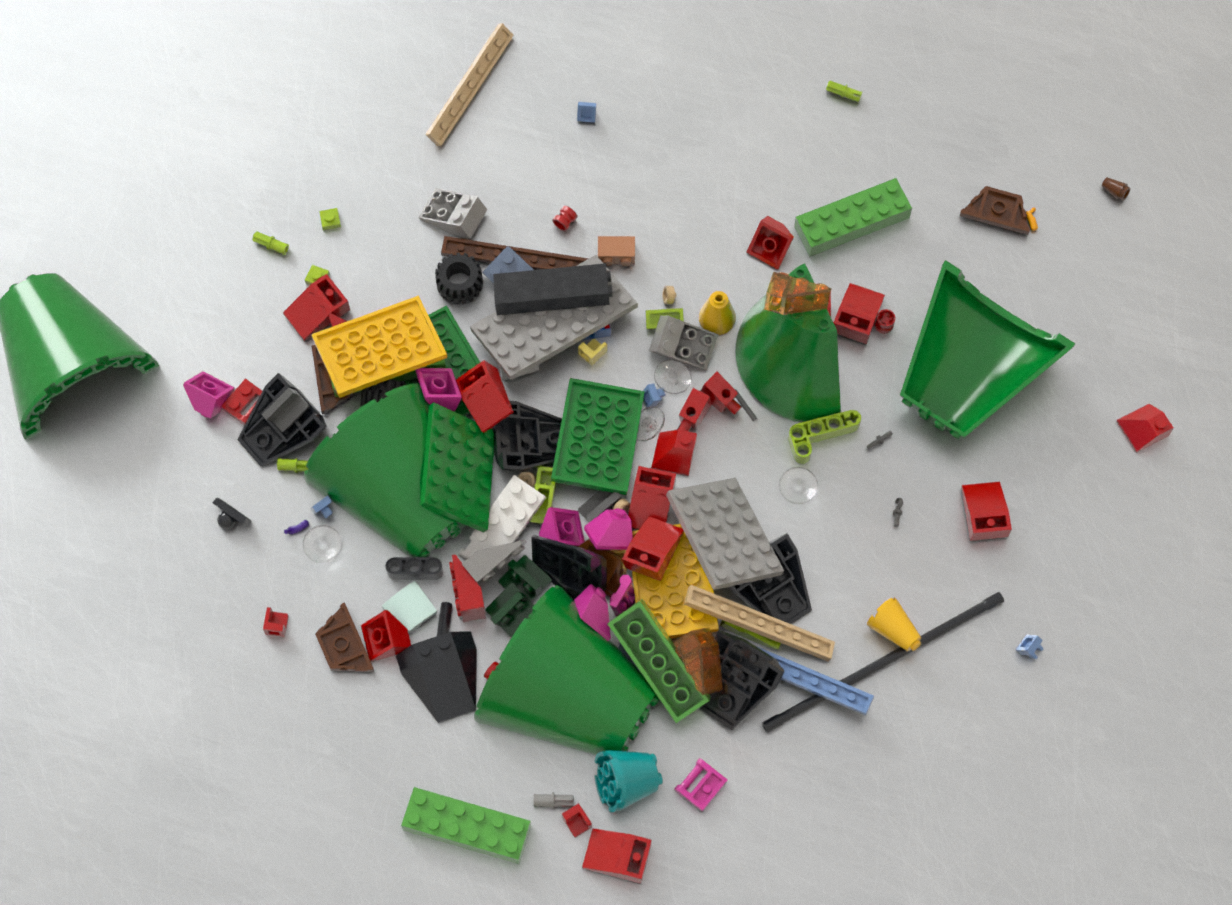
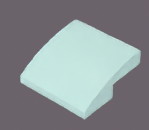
[382,581,437,634]

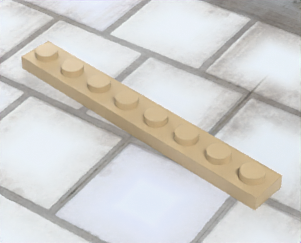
[425,23,514,146]
[684,585,835,662]

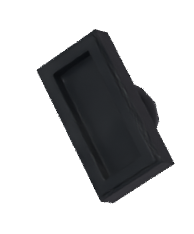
[212,497,252,529]

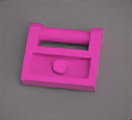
[609,575,635,617]
[674,758,728,812]

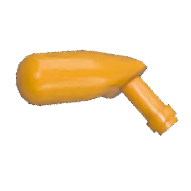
[1026,207,1038,231]

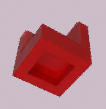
[263,607,289,637]
[562,803,592,838]

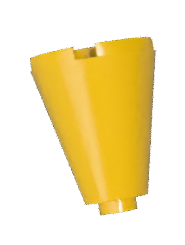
[699,291,736,335]
[867,597,921,651]

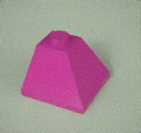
[415,368,462,412]
[183,371,235,419]
[539,507,585,547]
[584,508,633,550]
[574,584,611,641]

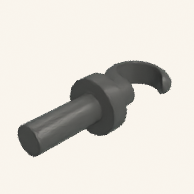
[867,431,893,449]
[893,498,903,526]

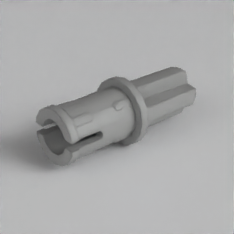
[534,792,574,809]

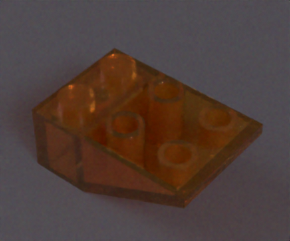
[764,272,832,315]
[673,628,723,695]

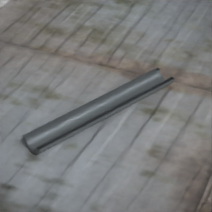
[735,389,758,421]

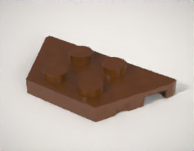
[959,186,1030,235]
[311,345,355,414]
[578,539,623,597]
[315,602,374,672]

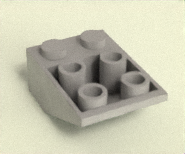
[418,188,487,239]
[649,316,718,370]
[462,539,527,582]

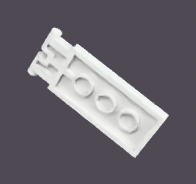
[458,475,546,560]

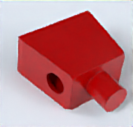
[700,371,742,415]
[677,388,712,432]

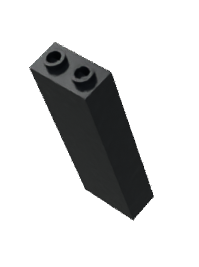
[493,263,613,315]

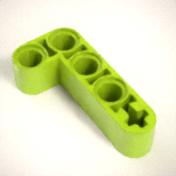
[788,410,861,464]

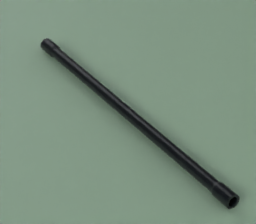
[762,592,1004,733]

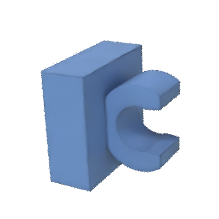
[577,102,596,123]
[643,383,666,410]
[311,496,333,518]
[1016,634,1044,659]

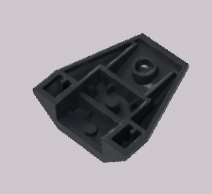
[237,373,327,467]
[493,401,562,471]
[730,533,812,624]
[531,535,607,600]
[700,630,785,730]
[396,631,477,723]

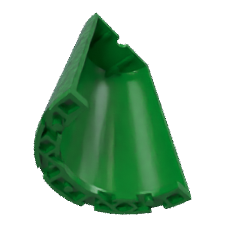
[900,260,1075,440]
[735,263,841,422]
[0,273,159,439]
[304,384,467,557]
[474,585,659,755]

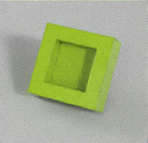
[319,208,341,230]
[305,264,330,285]

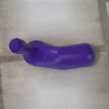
[284,520,309,534]

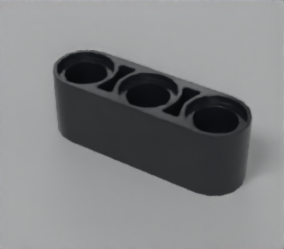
[385,557,443,580]

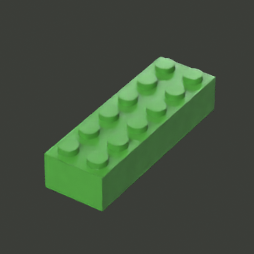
[794,178,912,257]
[608,599,711,723]
[401,787,531,865]

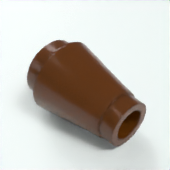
[1102,177,1131,200]

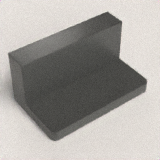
[262,388,310,433]
[578,490,621,522]

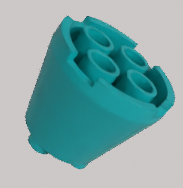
[594,750,663,812]

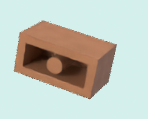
[598,236,635,266]

